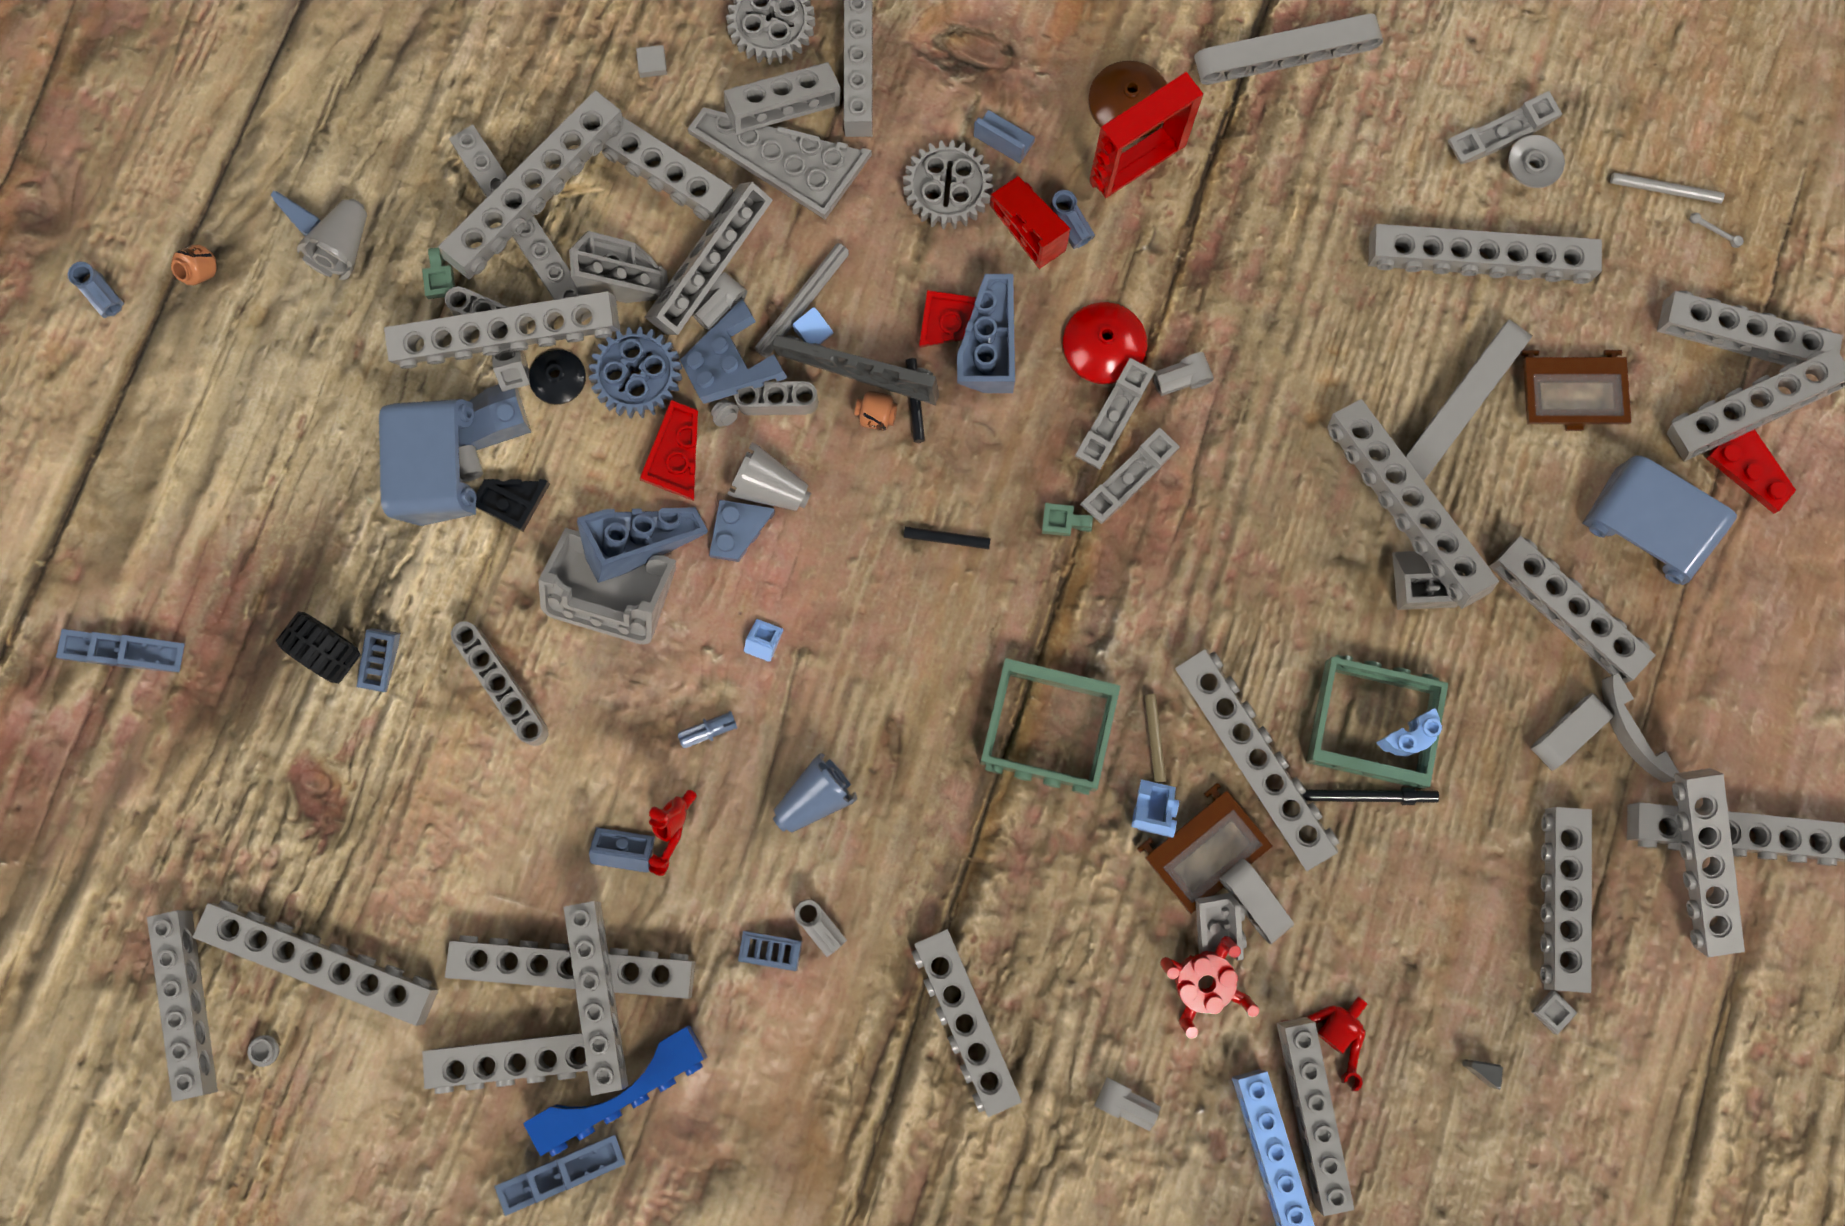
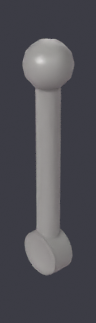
[1690,213,1744,248]

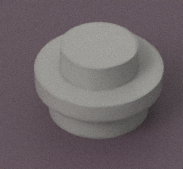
[711,399,739,427]
[247,1035,280,1067]

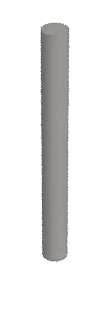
[1610,172,1725,204]

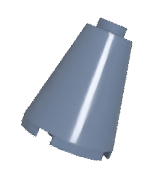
[773,753,858,833]

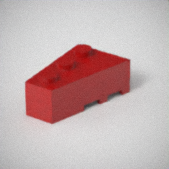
[990,176,1071,269]

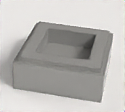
[636,45,667,78]
[1532,990,1577,1035]

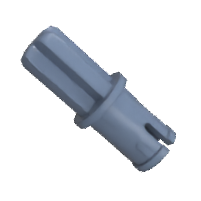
[678,711,737,748]

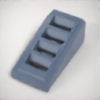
[271,191,321,236]
[356,628,401,692]
[738,931,803,971]

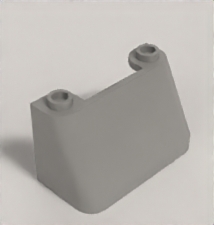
[538,528,676,644]

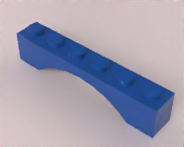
[523,1025,708,1157]

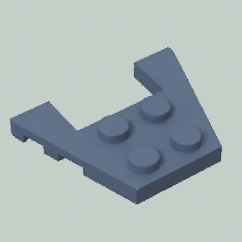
[680,299,788,404]

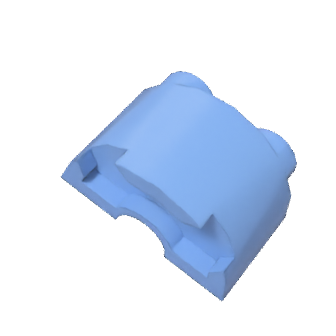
[1376,708,1442,757]
[1131,779,1179,838]

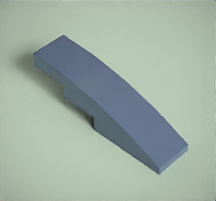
[56,629,185,673]
[494,1135,626,1216]

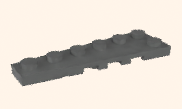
[773,335,939,406]

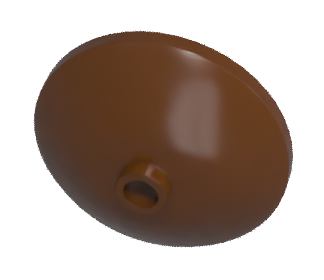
[1088,61,1167,138]

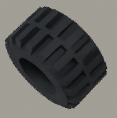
[276,611,361,684]

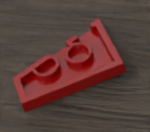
[919,290,977,348]
[640,400,698,501]
[1705,429,1796,514]

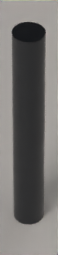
[905,358,925,443]
[904,526,991,549]

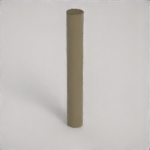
[1144,694,1167,783]

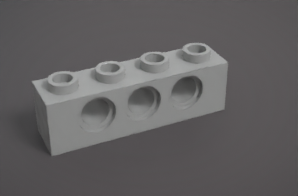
[724,62,840,134]

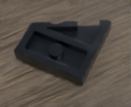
[476,479,550,532]

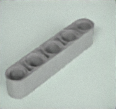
[451,621,548,746]

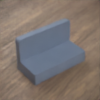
[974,110,1035,164]

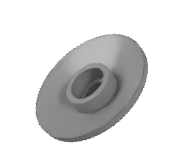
[1508,135,1565,188]

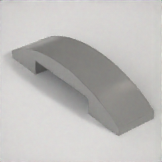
[1448,91,1562,164]
[1075,358,1155,470]
[1080,427,1180,524]
[1602,673,1679,783]

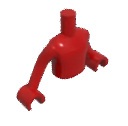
[649,790,697,876]
[1281,997,1368,1091]

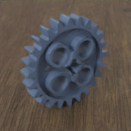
[589,326,682,419]

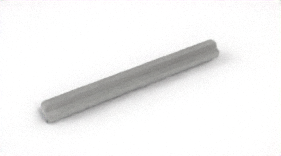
[755,243,849,358]

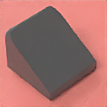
[1462,1059,1503,1090]

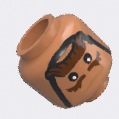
[171,245,217,286]
[854,391,898,431]

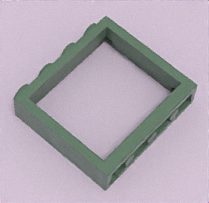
[1306,655,1449,789]
[980,658,1121,795]

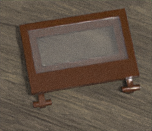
[1520,350,1631,431]
[1137,783,1273,914]

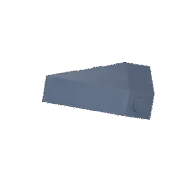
[957,274,1015,393]
[458,384,531,451]
[577,507,708,583]

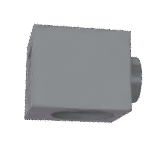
[492,348,530,392]

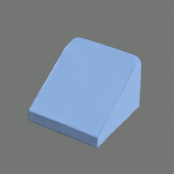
[793,307,834,344]
[744,619,783,662]

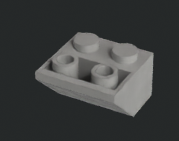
[1392,550,1463,610]

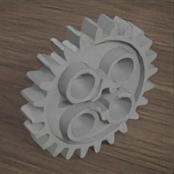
[726,0,815,65]
[903,140,993,230]

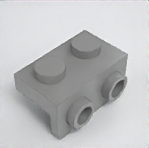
[1195,893,1247,961]

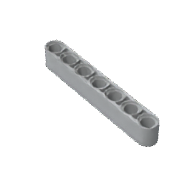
[1194,14,1383,85]
[1405,319,1533,481]

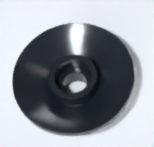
[529,350,586,405]

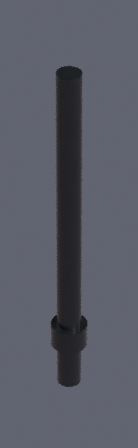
[1259,787,1439,805]

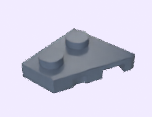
[709,500,775,562]

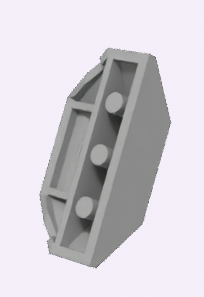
[569,231,668,303]

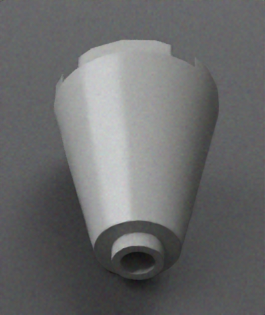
[297,199,367,280]
[727,442,811,511]

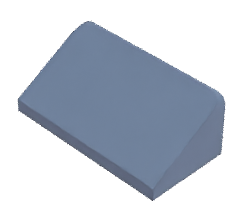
[589,827,655,873]

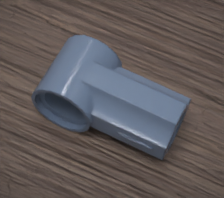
[1050,190,1095,249]
[68,262,124,318]

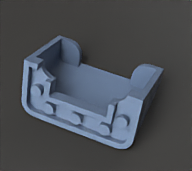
[379,399,477,526]
[1582,456,1737,585]

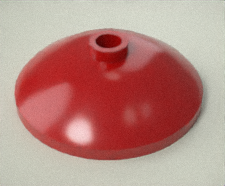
[1063,302,1147,384]

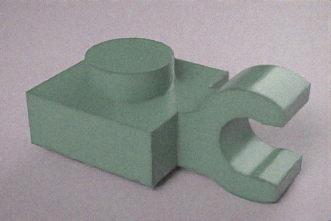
[422,247,455,299]
[1042,503,1093,536]

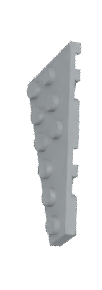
[688,107,872,220]

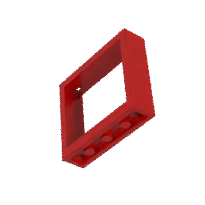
[1090,72,1203,198]

